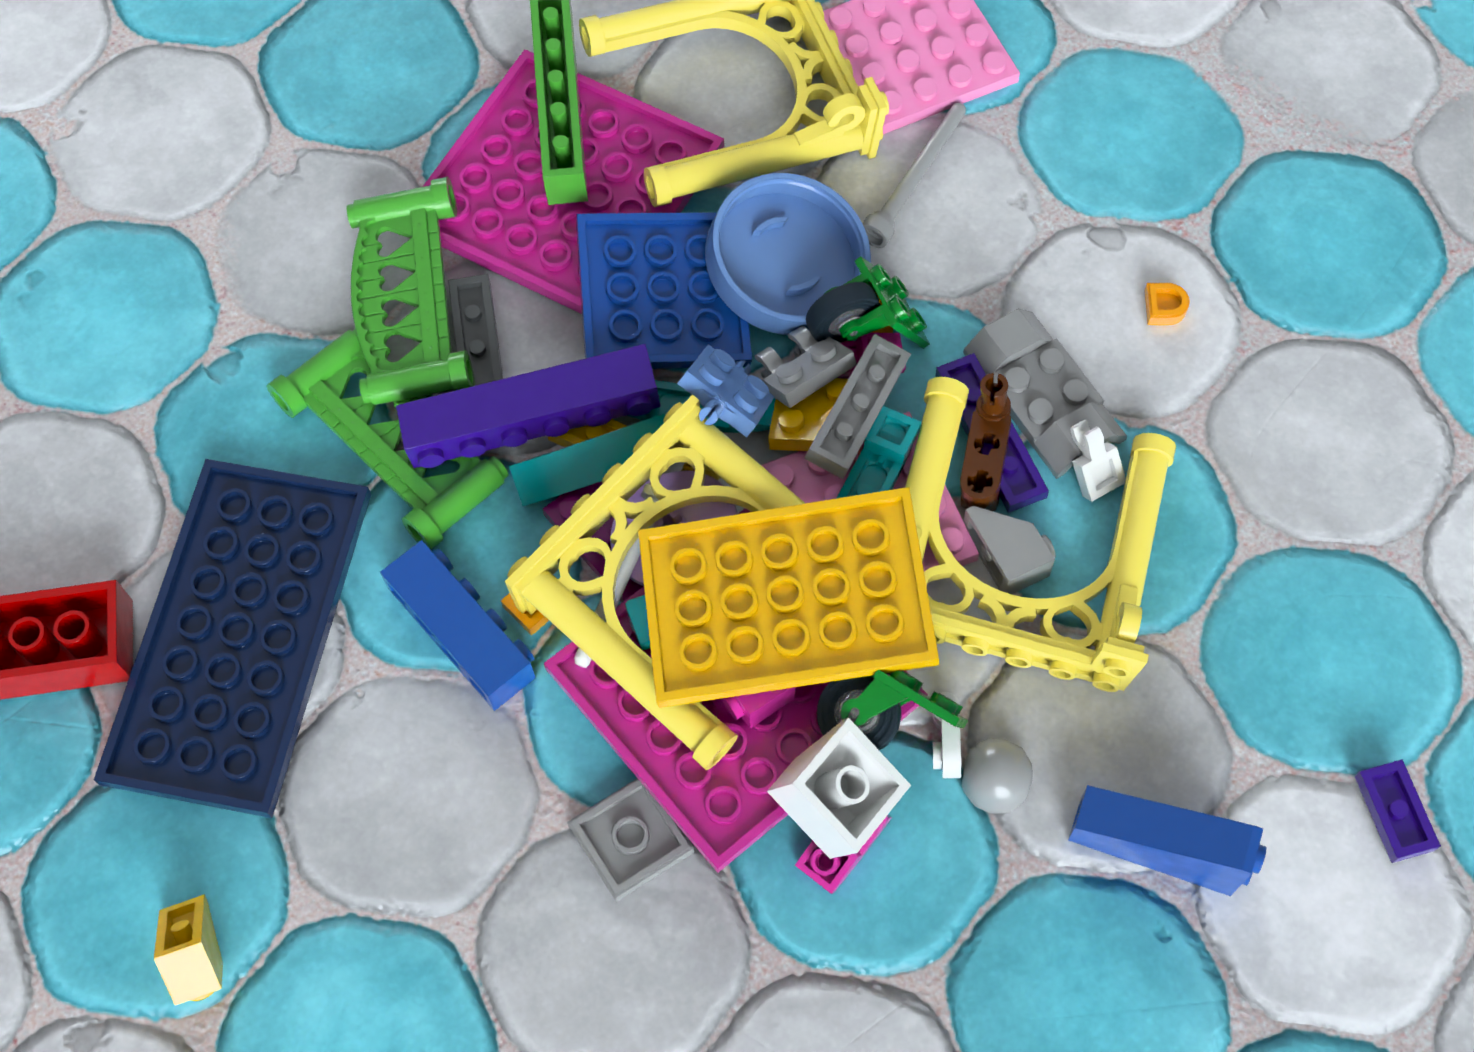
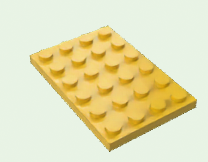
[638,487,939,708]

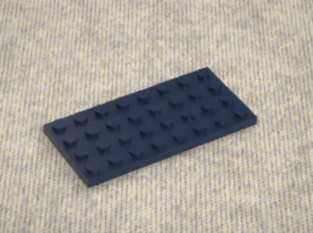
[94,459,371,818]

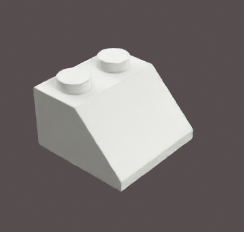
[767,717,911,859]

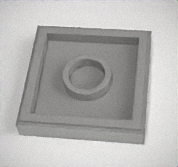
[567,778,695,902]

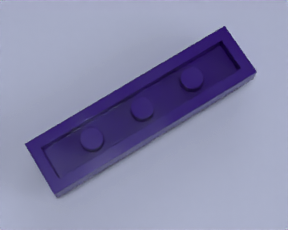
[935,353,1049,513]

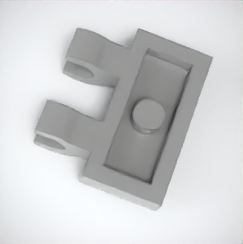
[755,326,857,408]

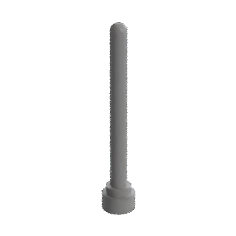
[862,103,966,248]

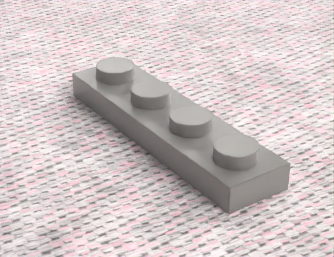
[804,334,911,479]

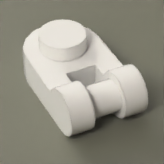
[932,692,961,778]

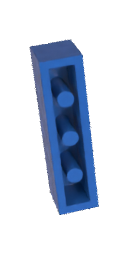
[380,540,536,711]

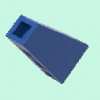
[1068,785,1267,896]

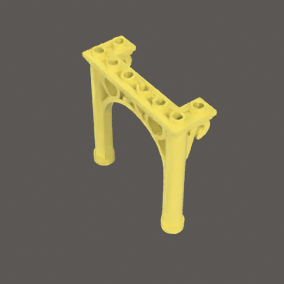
[579,0,889,207]
[905,377,1176,692]
[505,395,805,770]

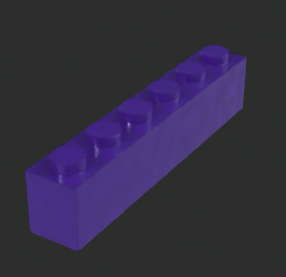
[396,344,661,468]

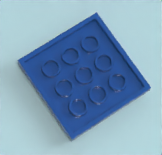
[576,212,752,369]

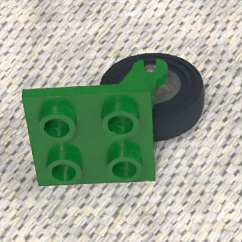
[806,256,930,349]
[817,670,969,750]

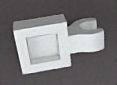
[1070,419,1126,502]

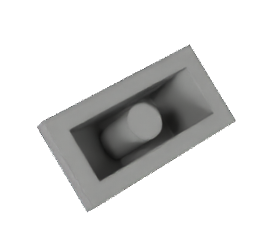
[963,506,1056,594]

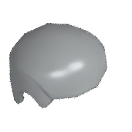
[962,739,1033,814]

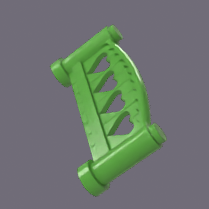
[346,177,475,405]
[266,329,509,550]

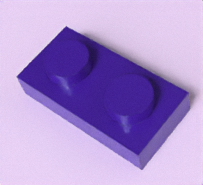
[1355,759,1441,863]

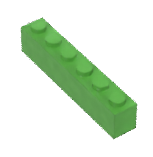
[530,0,588,205]

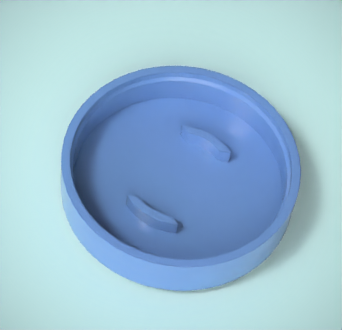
[705,173,871,335]

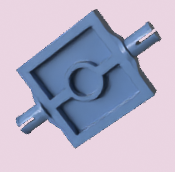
[677,344,775,438]

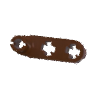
[960,373,1011,511]

